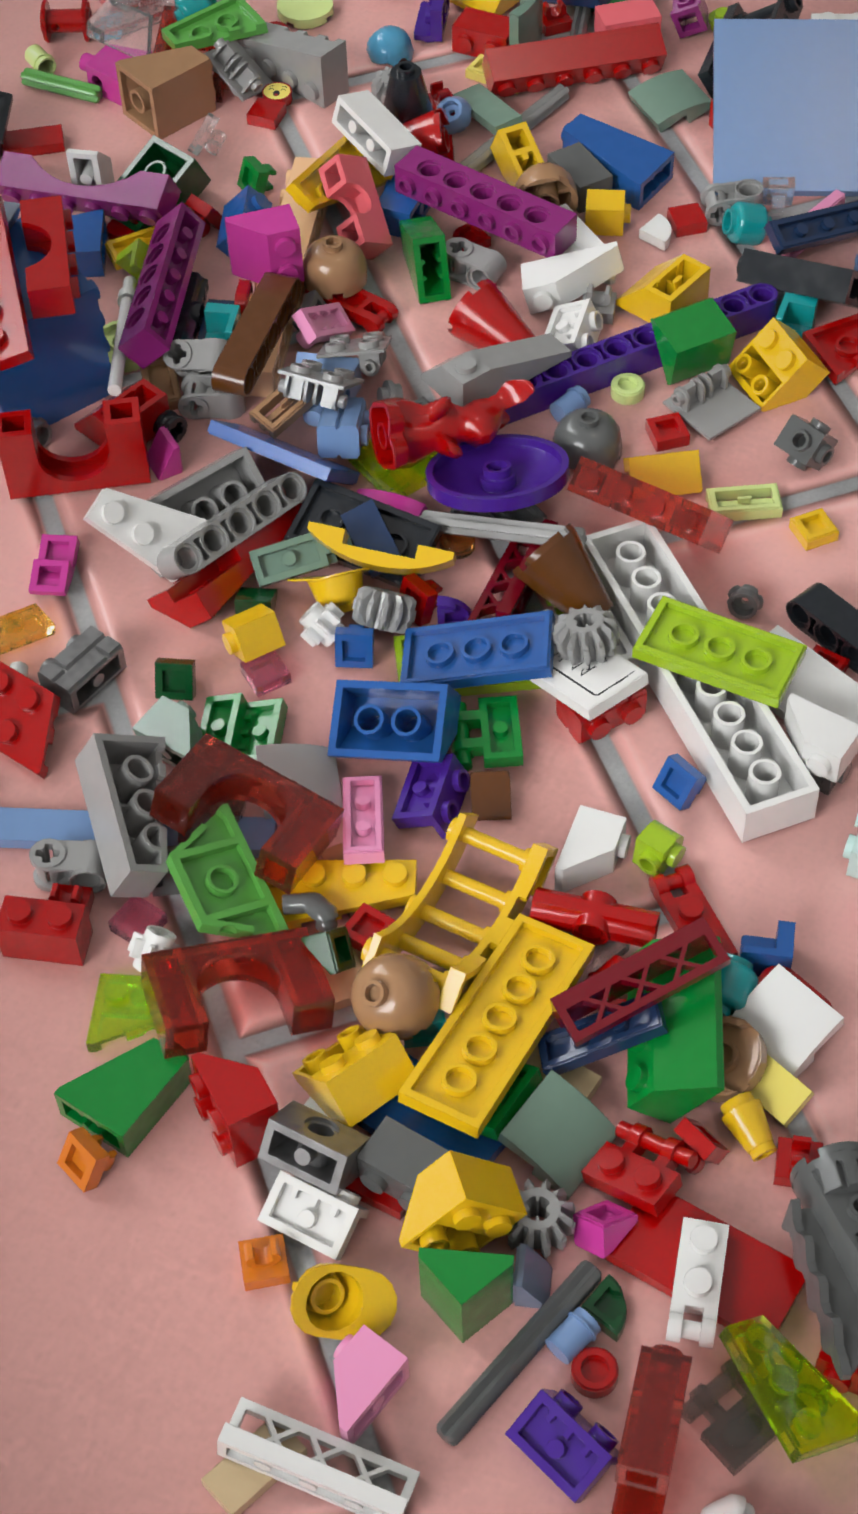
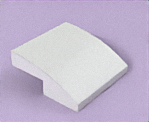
[732,964,844,1078]

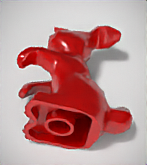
[369,379,535,470]

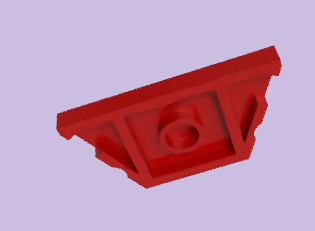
[0,661,61,779]

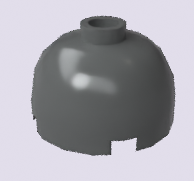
[553,408,622,477]

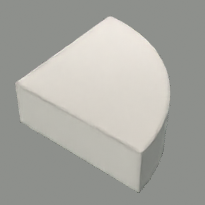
[639,213,671,251]

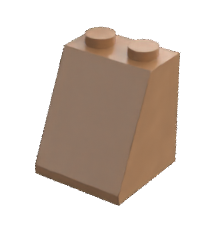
[115,45,216,139]

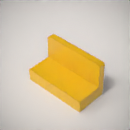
[623,450,703,500]

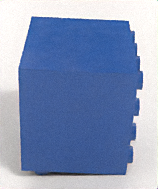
[0,218,111,426]

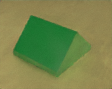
[650,298,737,385]
[418,1247,514,1343]

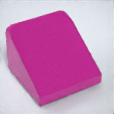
[148,426,183,480]
[573,1200,638,1258]

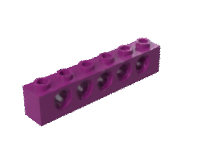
[394,145,577,258]
[118,202,206,369]

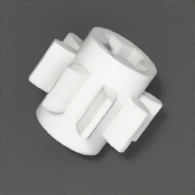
[299,601,345,647]
[127,925,182,977]

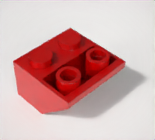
[74,378,169,446]
[188,1052,279,1168]

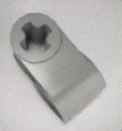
[700,179,763,226]
[446,237,507,291]
[163,338,228,378]
[178,373,246,420]
[29,838,106,893]

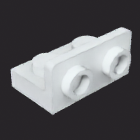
[545,298,603,351]
[257,1170,370,1260]

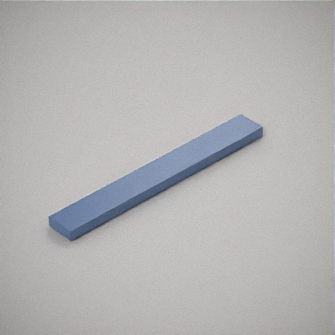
[0,807,277,858]

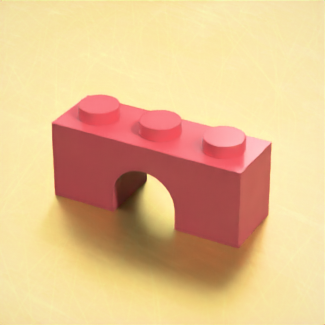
[318,153,393,260]

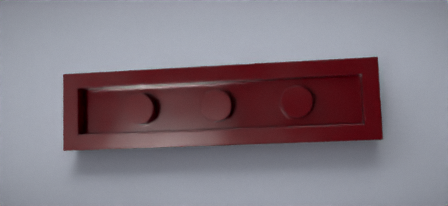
[467,519,558,621]
[550,917,731,1047]

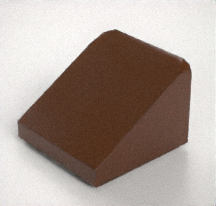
[470,770,512,821]

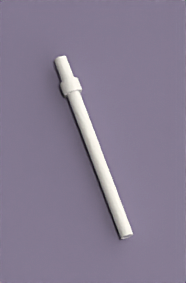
[107,276,137,396]

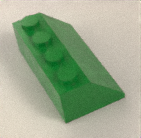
[625,936,725,1124]

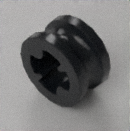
[153,410,188,443]

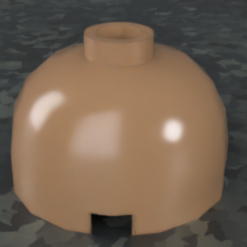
[515,162,578,211]
[303,235,367,299]
[350,953,440,1041]

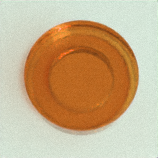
[439,534,475,559]

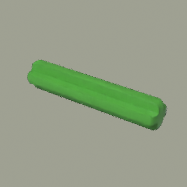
[20,68,103,103]

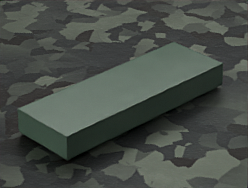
[453,83,523,135]

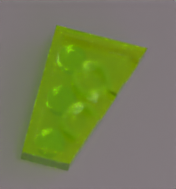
[719,1315,858,1464]

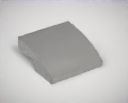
[255,743,343,823]

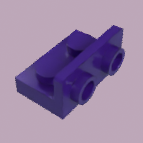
[414,0,450,43]
[392,753,470,839]
[505,1389,624,1503]

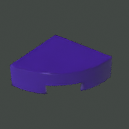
[437,596,472,624]

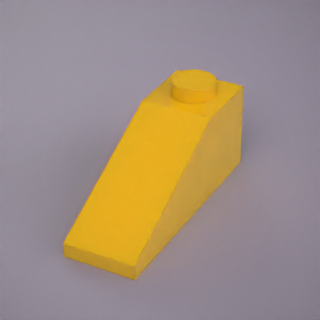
[490,121,544,187]

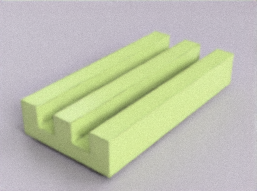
[705,483,783,523]

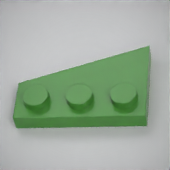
[161,0,268,49]

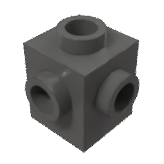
[774,414,838,471]

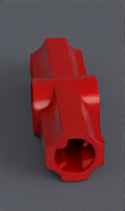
[529,887,661,947]

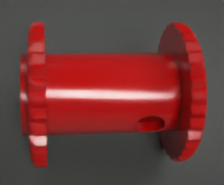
[40,0,93,43]

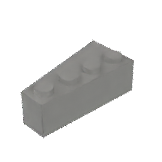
[238,22,349,109]
[75,733,168,897]

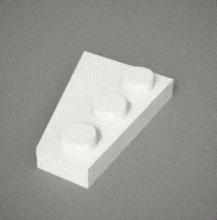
[83,488,207,582]

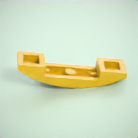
[307,521,456,575]

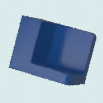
[740,920,796,977]

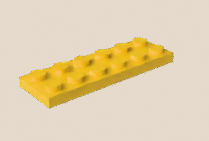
[398,913,595,1139]

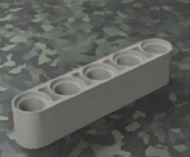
[157,472,307,580]

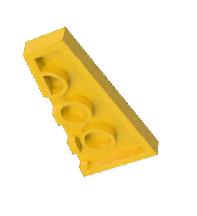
[285,136,393,213]
[256,860,418,930]

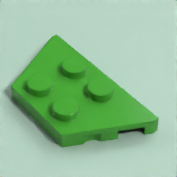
[166,803,292,945]

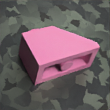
[333,1325,410,1444]

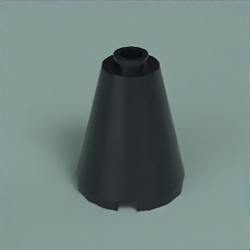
[383,61,433,123]

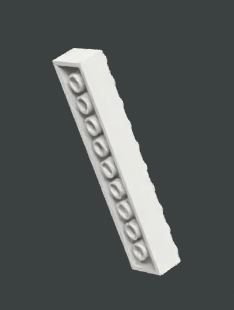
[584,516,820,843]

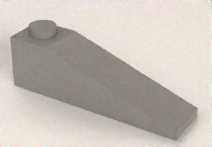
[421,333,572,406]

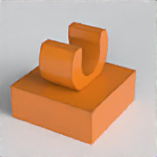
[57,1126,118,1193]
[238,1233,291,1291]

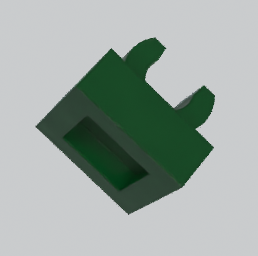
[155,658,196,701]

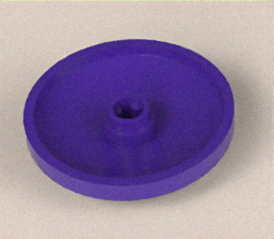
[425,434,570,513]

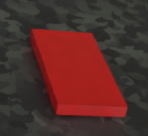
[604,1195,806,1351]

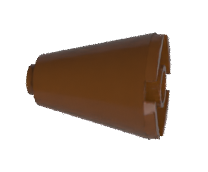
[512,523,614,614]

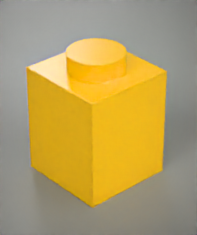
[585,189,631,236]
[222,603,286,663]

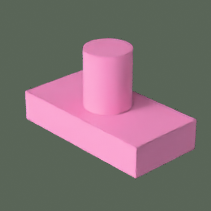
[292,302,355,349]

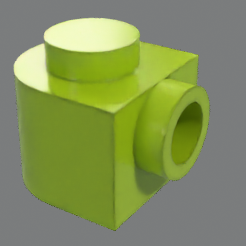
[632,820,686,876]

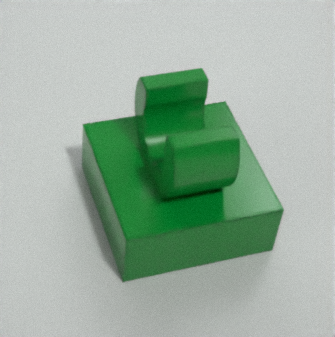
[237,156,277,194]

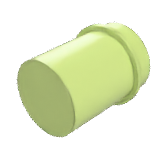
[25,44,56,74]

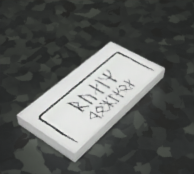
[530,608,649,721]

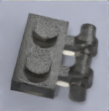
[678,1349,806,1476]

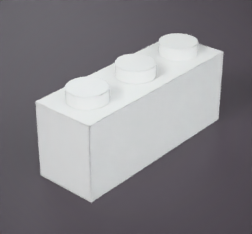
[332,90,422,177]

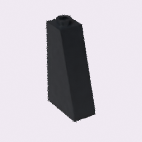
[736,248,858,309]

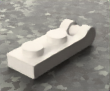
[665,1217,729,1349]

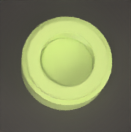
[610,373,645,405]

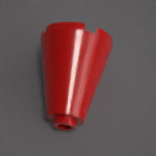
[402,108,454,161]
[448,279,535,349]

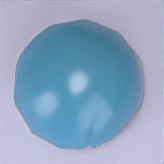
[366,25,414,66]

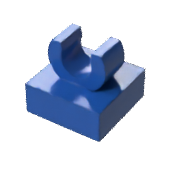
[335,624,374,669]
[652,753,707,811]

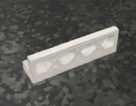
[217,1397,420,1514]

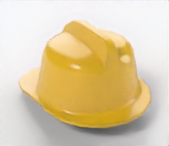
[287,568,370,613]
[290,1263,397,1340]

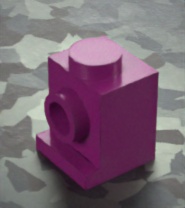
[670,0,708,39]

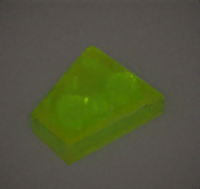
[86,973,185,1052]

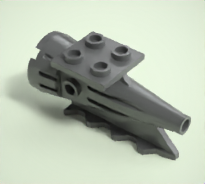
[781,1141,858,1381]

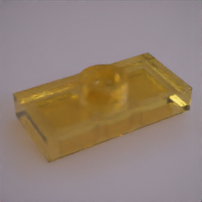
[0,603,55,655]

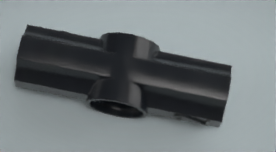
[173,272,209,340]

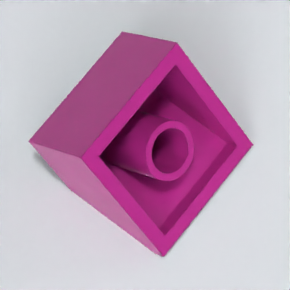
[225,204,305,283]

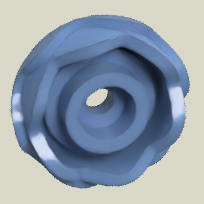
[436,96,472,134]

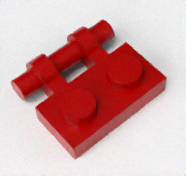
[581,1120,698,1217]

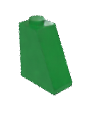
[399,216,452,304]
[54,1038,192,1157]

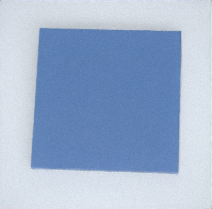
[713,19,858,197]

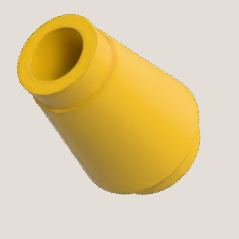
[720,1091,777,1162]

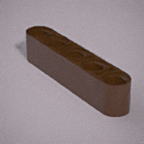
[211,272,301,397]

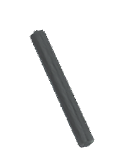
[436,1260,602,1446]

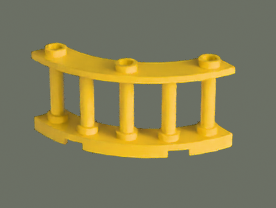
[361,812,559,1014]

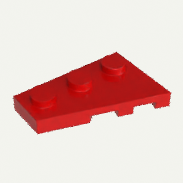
[802,313,858,386]

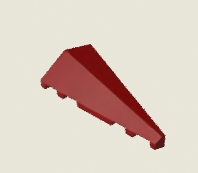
[147,502,302,628]

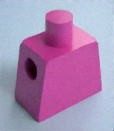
[79,43,152,106]

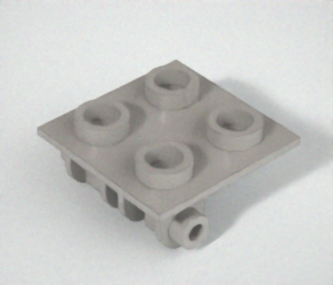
[203,37,273,102]
[316,331,392,377]
[277,359,364,411]
[663,364,761,441]

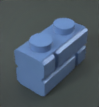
[316,397,370,459]

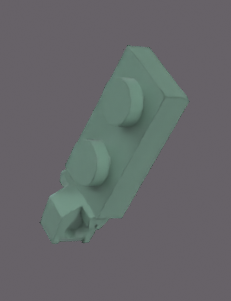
[249,533,353,588]

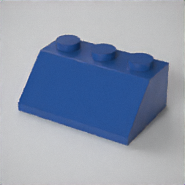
[327,679,461,763]

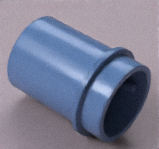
[550,385,591,422]
[545,1307,601,1365]

